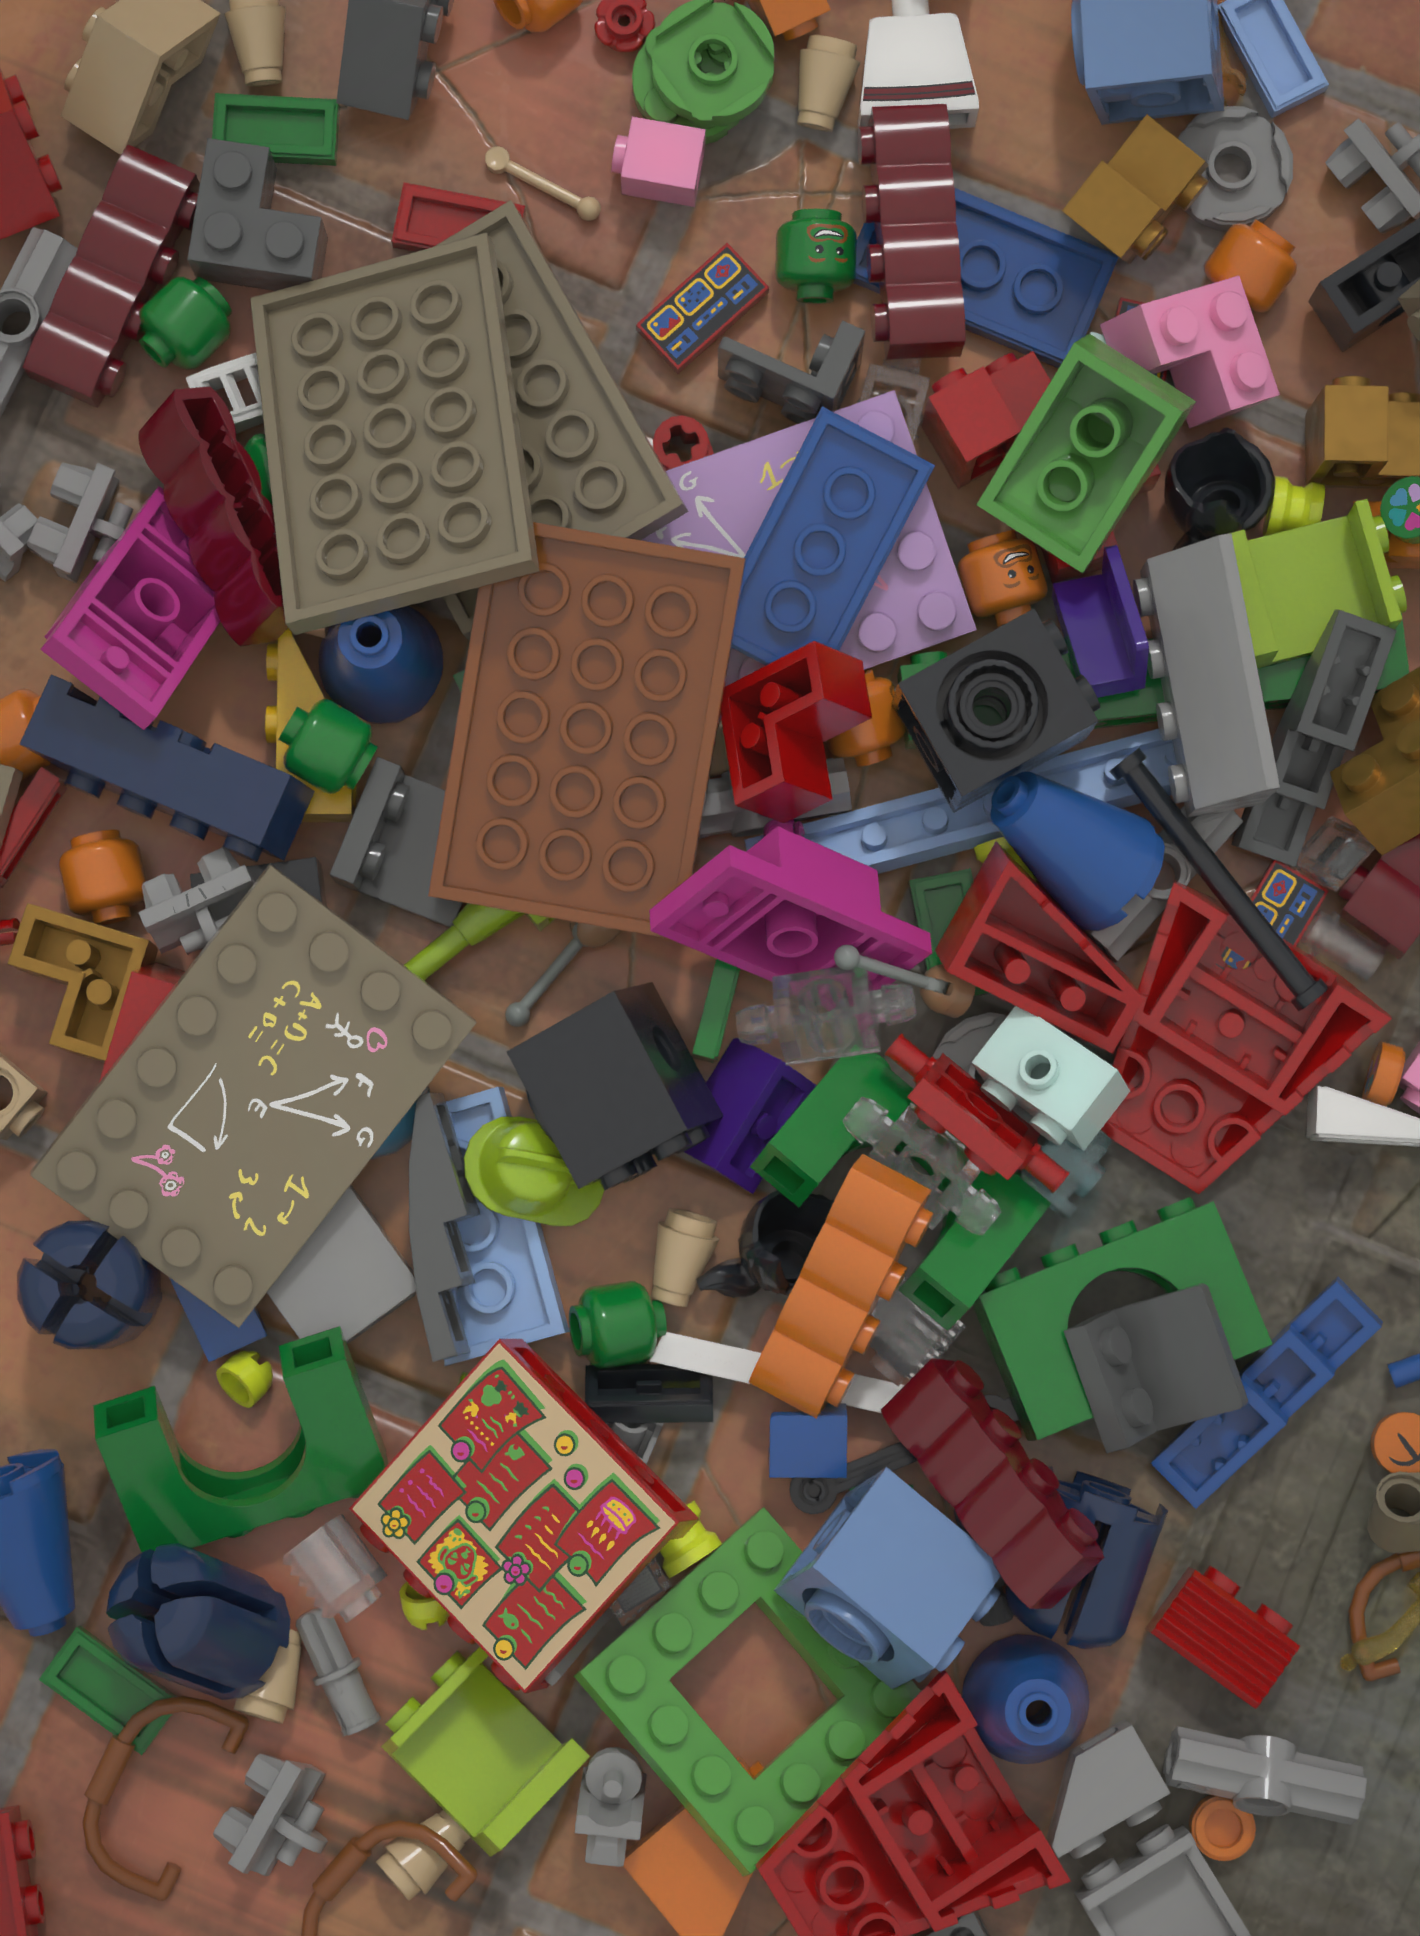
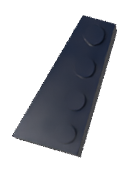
[20,674,315,862]

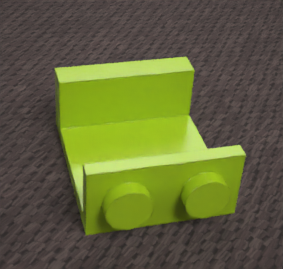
[1229,499,1407,668]
[381,1647,590,1857]

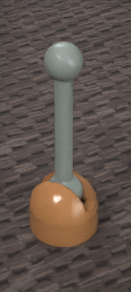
[505,921,621,1027]
[834,944,975,1018]

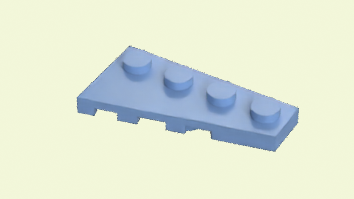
[444,1087,570,1366]

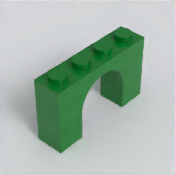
[750,1041,1052,1331]
[973,1197,1273,1441]
[93,1326,388,1553]

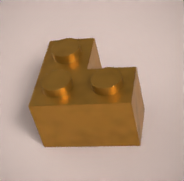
[1062,114,1209,264]
[1305,376,1420,489]
[1330,667,1420,856]
[7,903,159,1063]

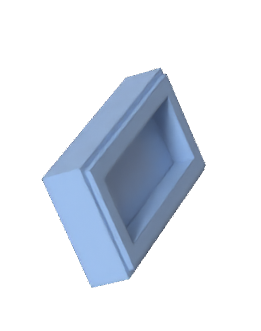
[1218,0,1329,118]

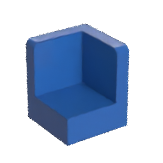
[768,1403,847,1478]

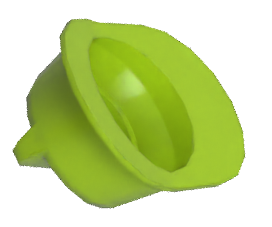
[464,1117,604,1226]

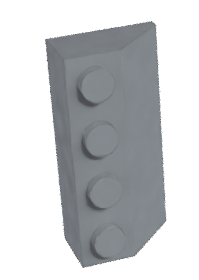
[1133,533,1280,818]

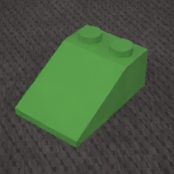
[976,333,1196,573]

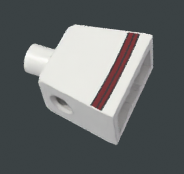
[858,0,979,129]

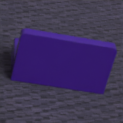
[1052,545,1149,698]
[684,1038,817,1194]

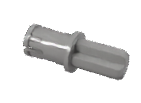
[296,1606,381,1736]

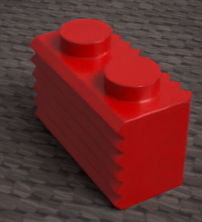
[1145,1565,1300,1709]

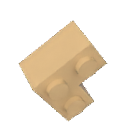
[61,0,221,155]

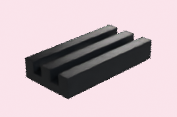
[585,1364,713,1423]

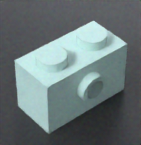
[972,1006,1130,1151]

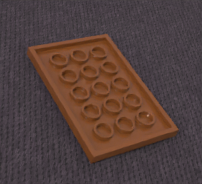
[428,522,747,938]

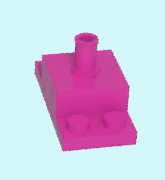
[40,486,220,730]
[649,819,932,1014]

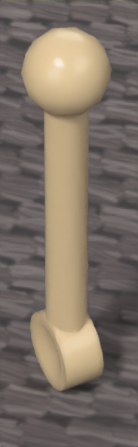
[485,146,601,221]

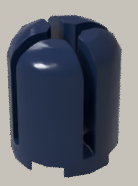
[17,1221,162,1349]
[1006,1466,1168,1649]
[106,1543,291,1700]

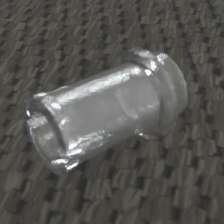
[1300,910,1386,982]

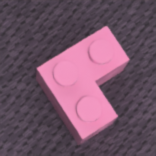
[1100,276,1280,428]

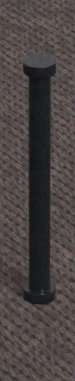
[1109,748,1329,1011]

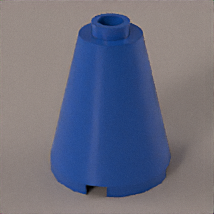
[318,606,443,724]
[990,771,1165,931]
[0,1449,76,1637]
[962,1634,1090,1764]

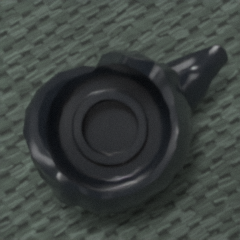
[1164,427,1275,551]
[696,1190,834,1298]

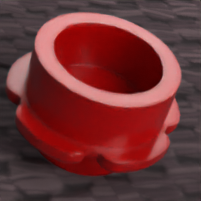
[594,0,655,52]

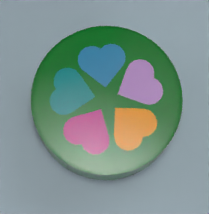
[1380,476,1420,544]

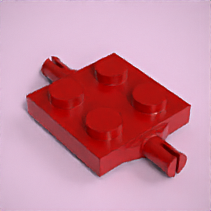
[884,1033,1070,1194]

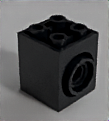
[891,609,1100,813]
[507,982,723,1191]

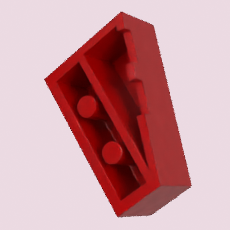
[935,841,1143,1054]

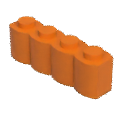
[749,1154,934,1419]

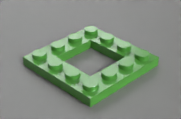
[574,1507,921,1877]

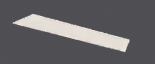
[649,1332,904,1413]

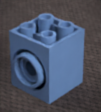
[1071,0,1225,125]
[774,1467,1001,1689]

